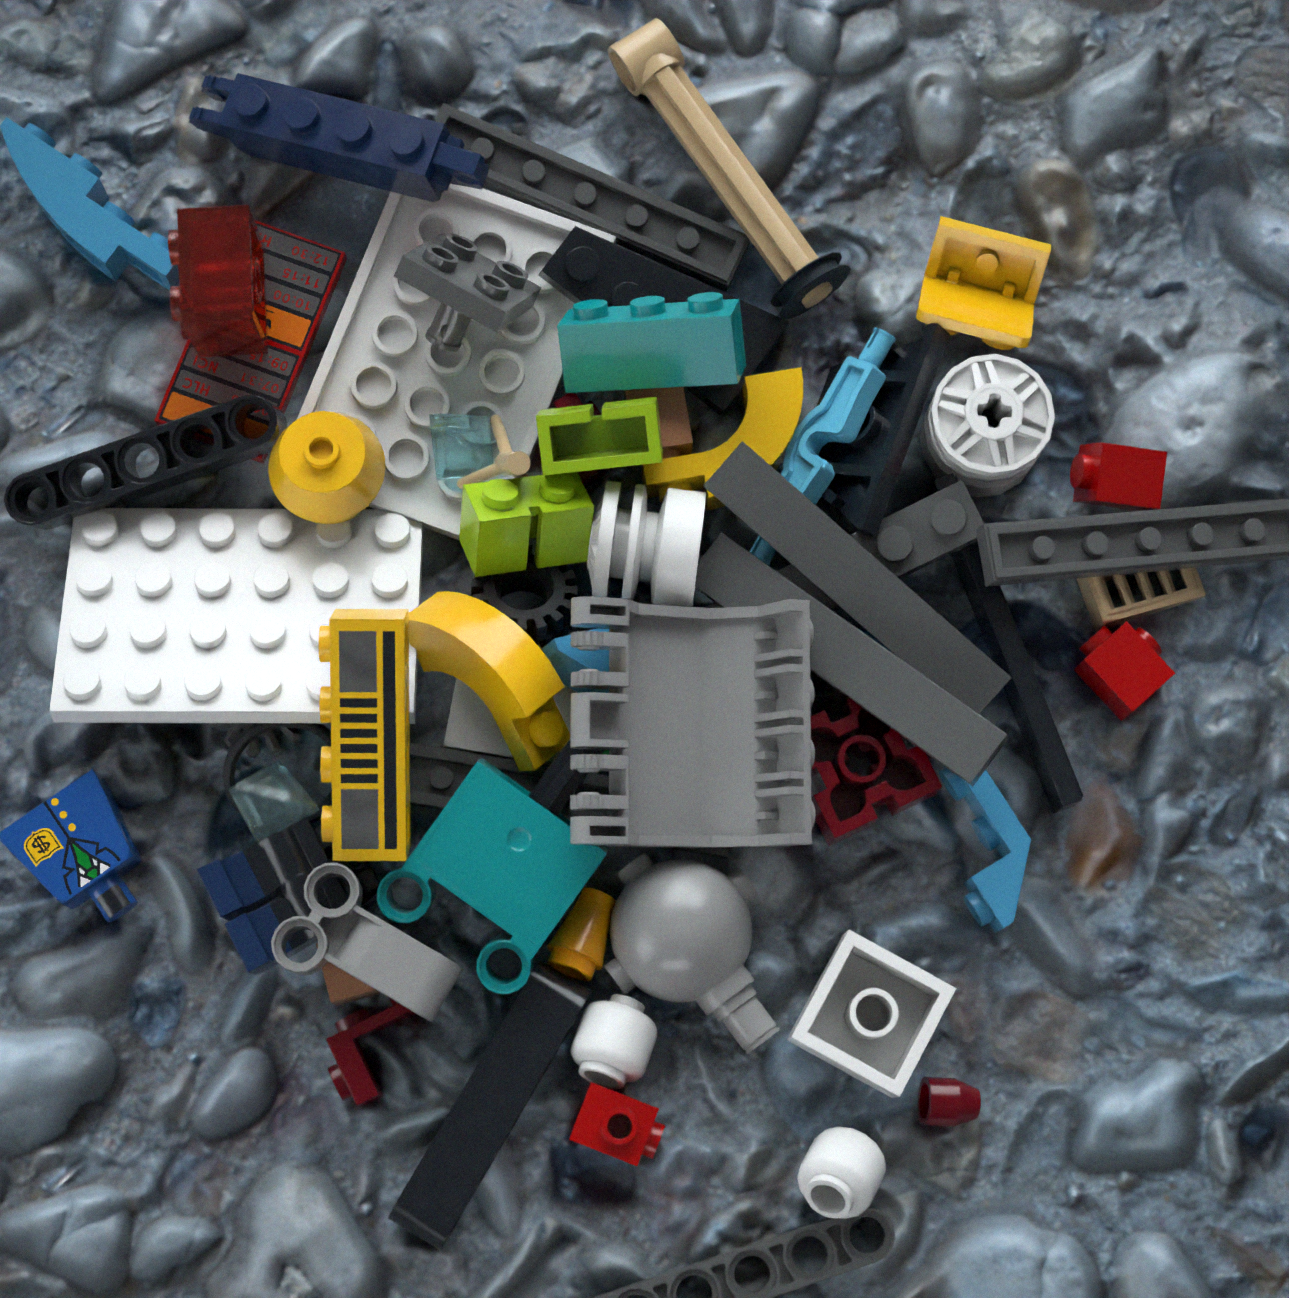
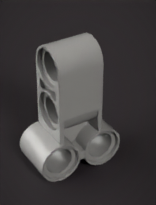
[271,862,463,1022]

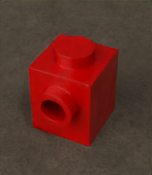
[1070,442,1167,511]
[1074,621,1175,721]
[569,1082,665,1166]

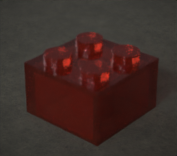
[168,205,268,358]

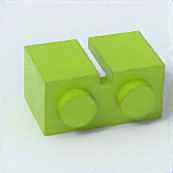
[536,397,664,476]
[459,472,594,577]

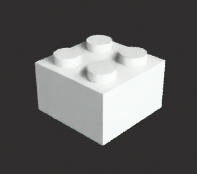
[787,930,956,1098]

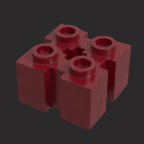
[811,699,942,846]

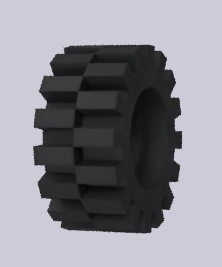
[471,545,578,648]

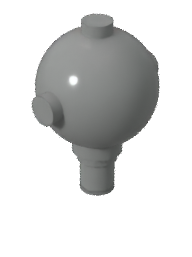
[603,853,780,1054]

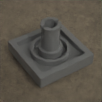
[394,233,542,352]

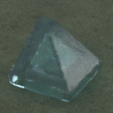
[429,413,494,480]
[228,760,319,841]

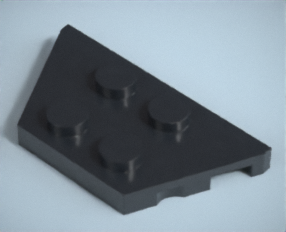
[816,323,950,537]

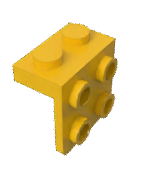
[916,216,1051,350]

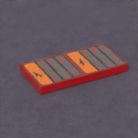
[154,215,347,464]

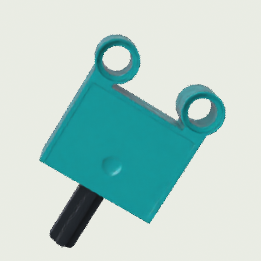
[377,738,609,994]

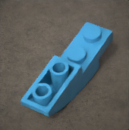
[0,117,188,294]

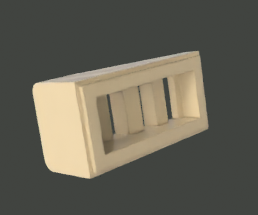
[1077,568,1206,632]

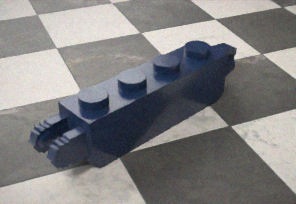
[189,73,490,202]

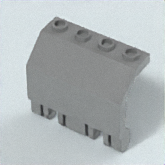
[570,597,816,848]

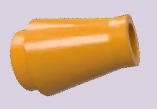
[547,888,616,981]

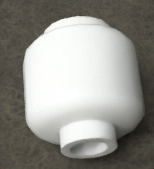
[570,994,657,1089]
[797,1127,886,1219]

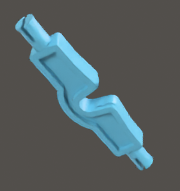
[749,327,896,566]

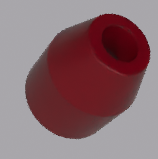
[917,1076,981,1127]

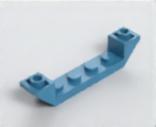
[859,629,1031,933]

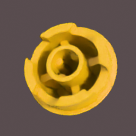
[268,411,386,524]

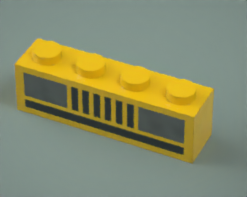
[319,609,411,861]

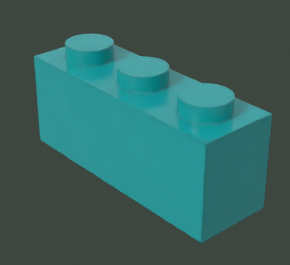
[557,292,746,393]

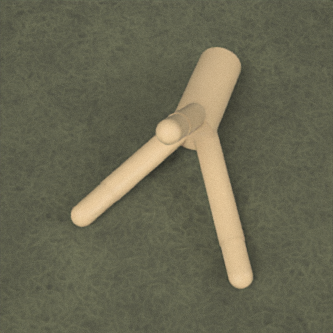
[457,414,531,489]

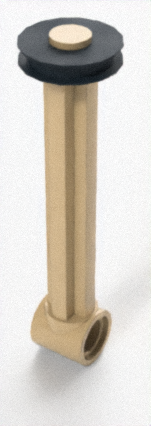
[608,18,851,319]

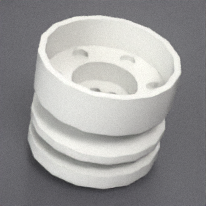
[920,354,1055,497]
[587,480,706,607]

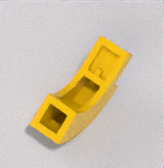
[642,367,803,511]
[409,591,570,771]

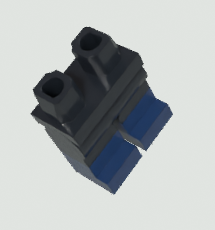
[197,817,380,975]

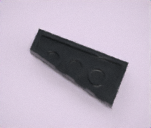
[538,226,790,415]

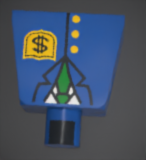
[0,769,142,923]

